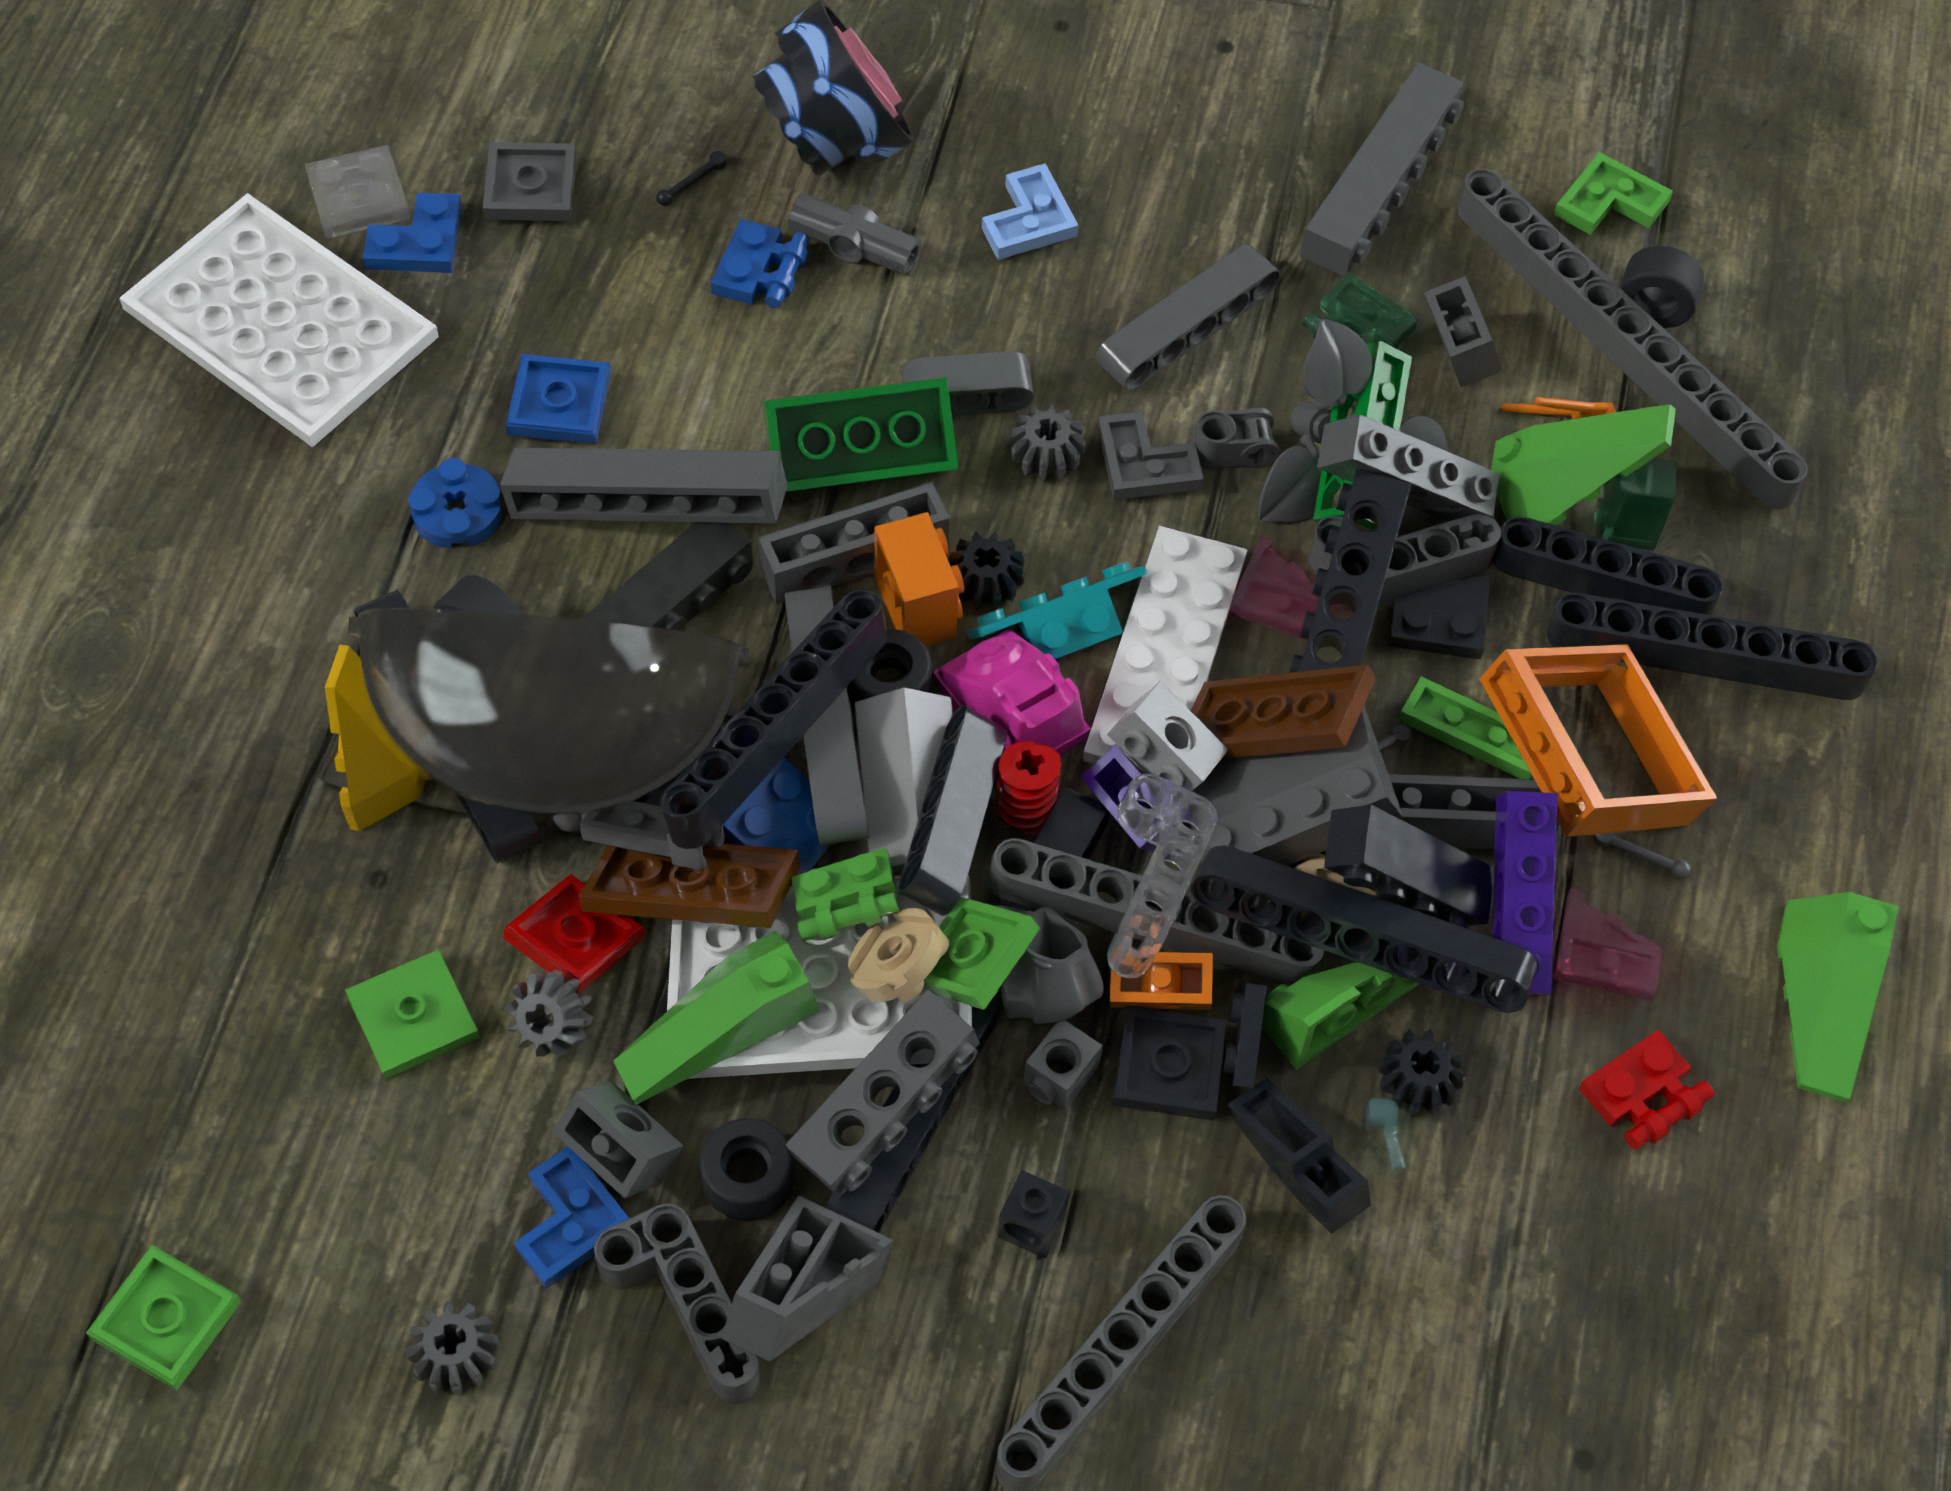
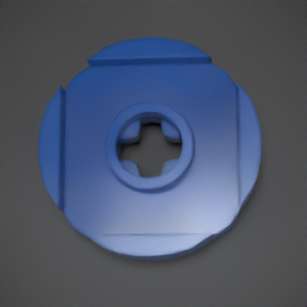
[408,458,502,548]

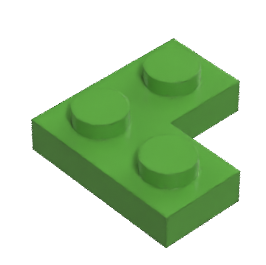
[1554,152,1673,235]

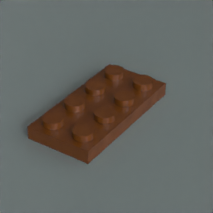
[1190,664,1376,759]
[579,844,801,928]

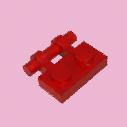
[1579,1029,1714,1150]

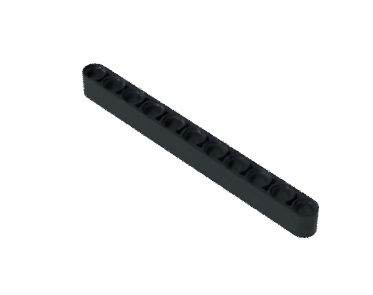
[825,787,1111,1233]

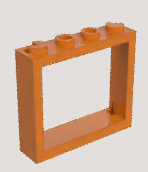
[1479,645,1717,837]

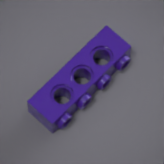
[1491,791,1557,996]

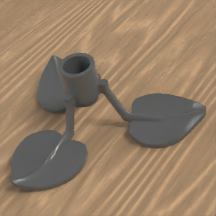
[1257,319,1449,522]

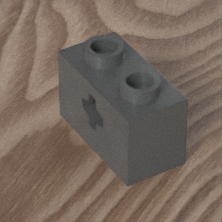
[1424,276,1502,388]

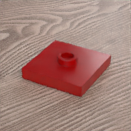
[503,874,645,994]

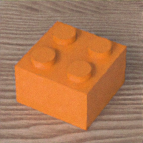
[874,512,964,647]

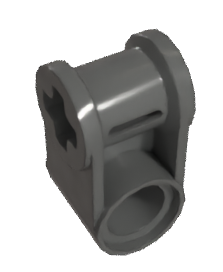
[1192,408,1281,469]

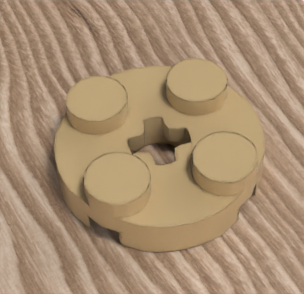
[848,908,949,1002]

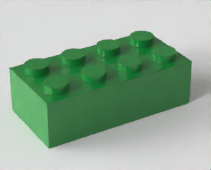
[762,377,959,492]

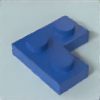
[363,193,462,273]
[514,1146,629,1289]

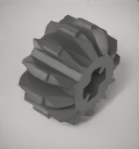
[1008,403,1086,483]
[504,970,594,1057]
[406,1301,500,1396]

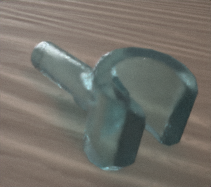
[1366,1098,1406,1170]

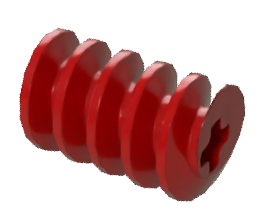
[996,741,1061,836]

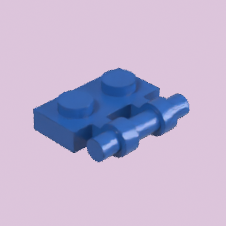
[711,219,810,308]

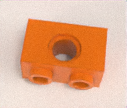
[1110,951,1213,1010]

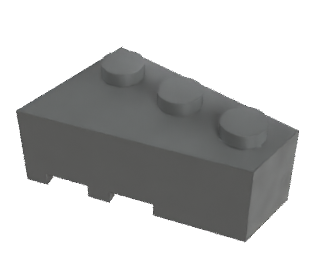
[721,1195,894,1361]

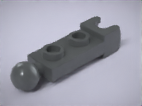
[552,794,724,870]

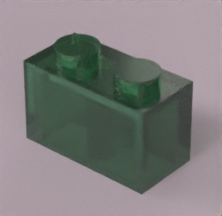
[1594,458,1676,550]

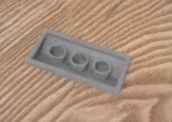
[855,687,970,876]

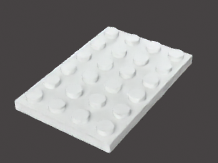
[119,193,439,447]
[667,875,972,1079]

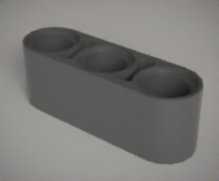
[901,351,1034,416]

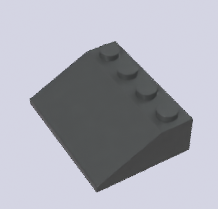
[1186,706,1404,866]

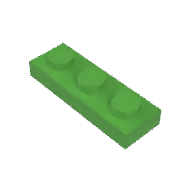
[1398,676,1532,779]

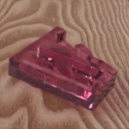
[1229,535,1332,641]
[1554,888,1662,1001]

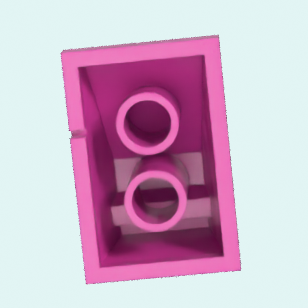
[932,628,1091,756]

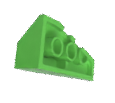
[1491,404,1676,526]
[1777,892,1899,1103]
[613,931,820,1105]
[1261,962,1420,1070]

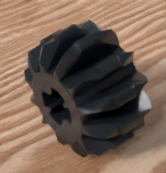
[948,531,1025,610]
[1378,1028,1466,1117]

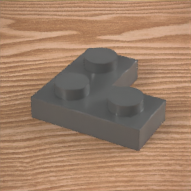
[1097,411,1204,500]

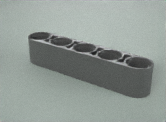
[1095,244,1281,391]

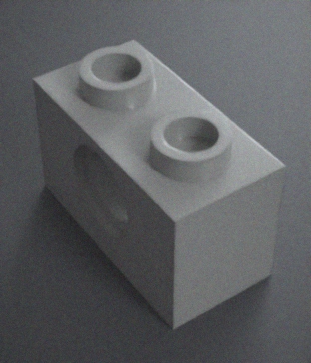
[1107,681,1228,803]

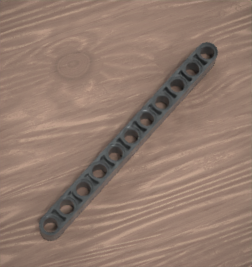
[1458,169,1808,509]

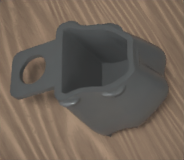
[994,905,1104,1024]

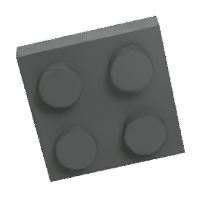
[483,142,576,221]

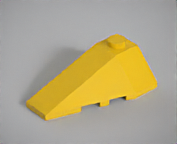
[325,645,437,831]

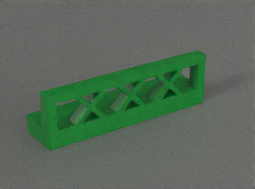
[1313,341,1412,530]

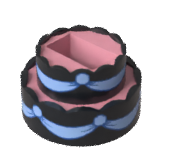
[752,0,915,176]

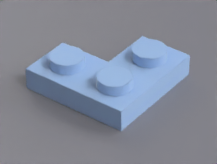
[982,163,1078,260]

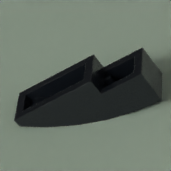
[1227,1077,1371,1234]

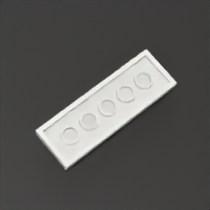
[1083,526,1248,764]

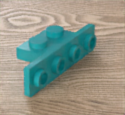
[967,561,1148,659]

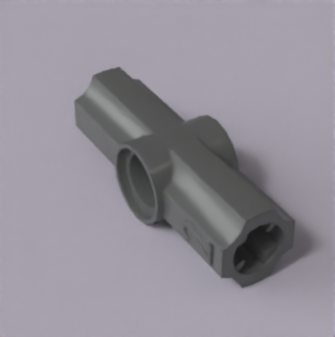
[788,193,921,275]

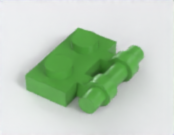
[792,847,900,941]

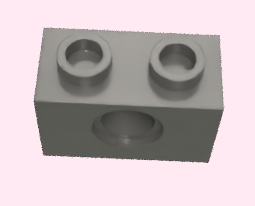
[552,1081,683,1198]

